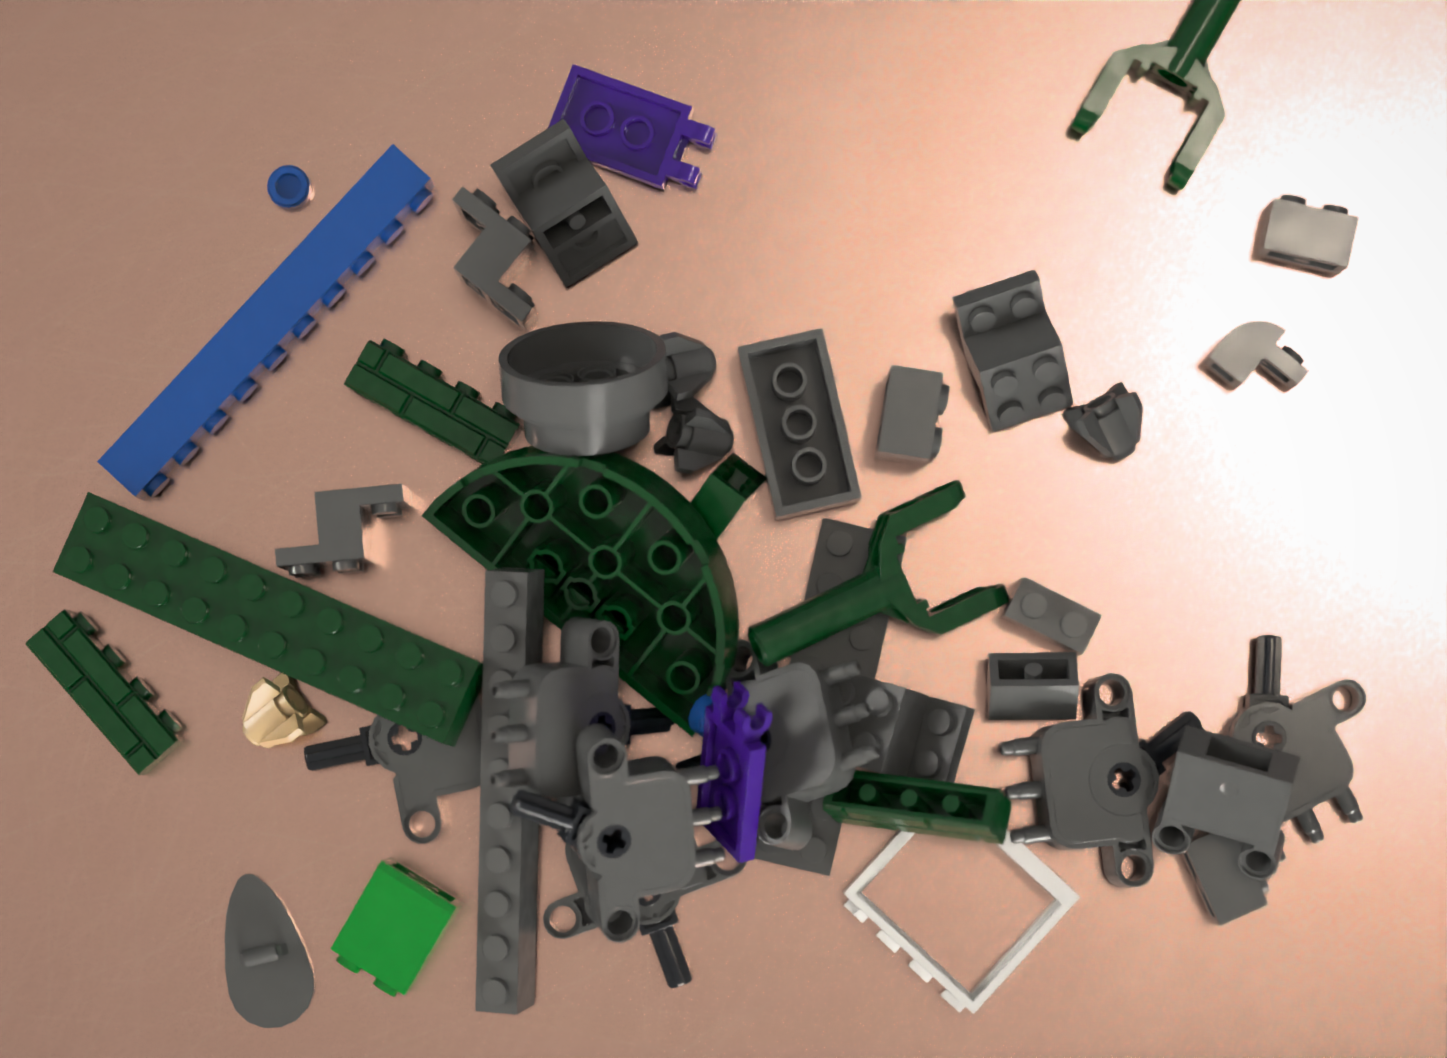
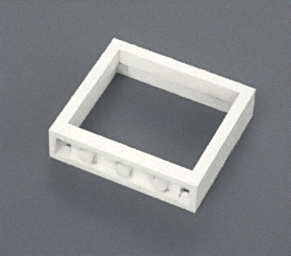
[843,781,1080,1014]

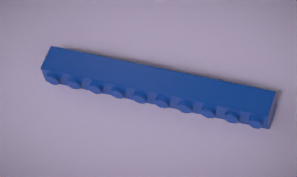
[97,144,435,500]

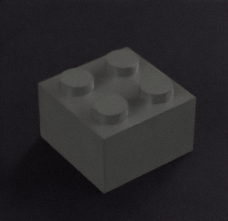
[874,364,950,467]

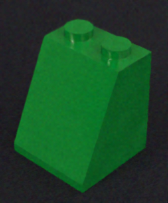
[331,857,464,997]

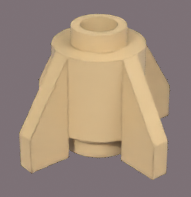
[242,673,326,748]

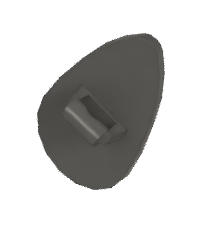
[225,874,315,1028]

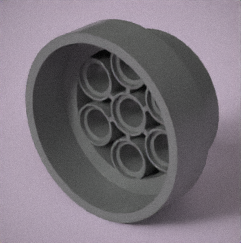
[498,321,668,456]

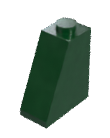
[690,452,766,543]

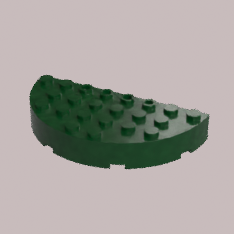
[421,446,739,737]

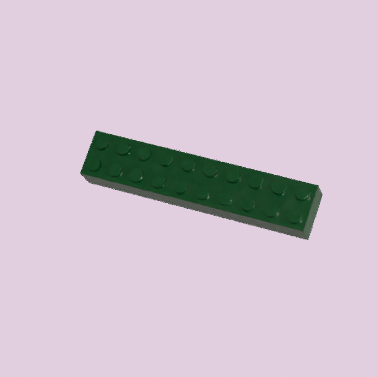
[52,492,483,747]

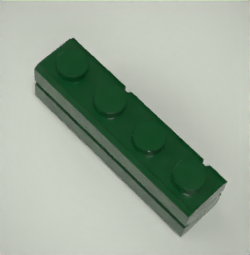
[344,338,523,464]
[25,609,185,775]
[823,770,1012,845]

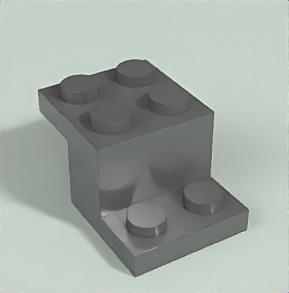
[490,119,638,288]
[452,186,538,333]
[952,269,1074,432]
[275,483,413,578]
[838,675,975,783]

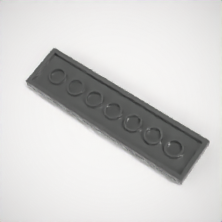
[755,518,907,876]

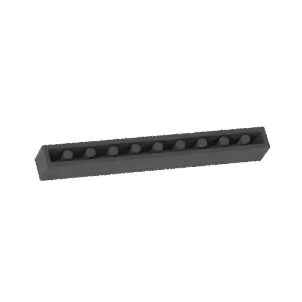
[475,567,545,1015]

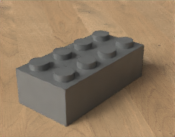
[737,328,862,521]

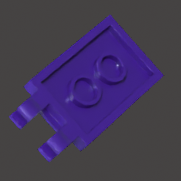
[548,64,718,190]
[696,681,772,863]

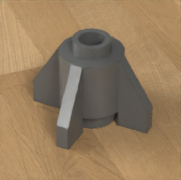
[654,332,716,409]
[1063,381,1144,461]
[653,394,734,474]

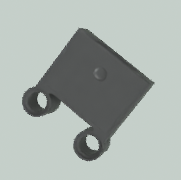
[1152,725,1300,880]

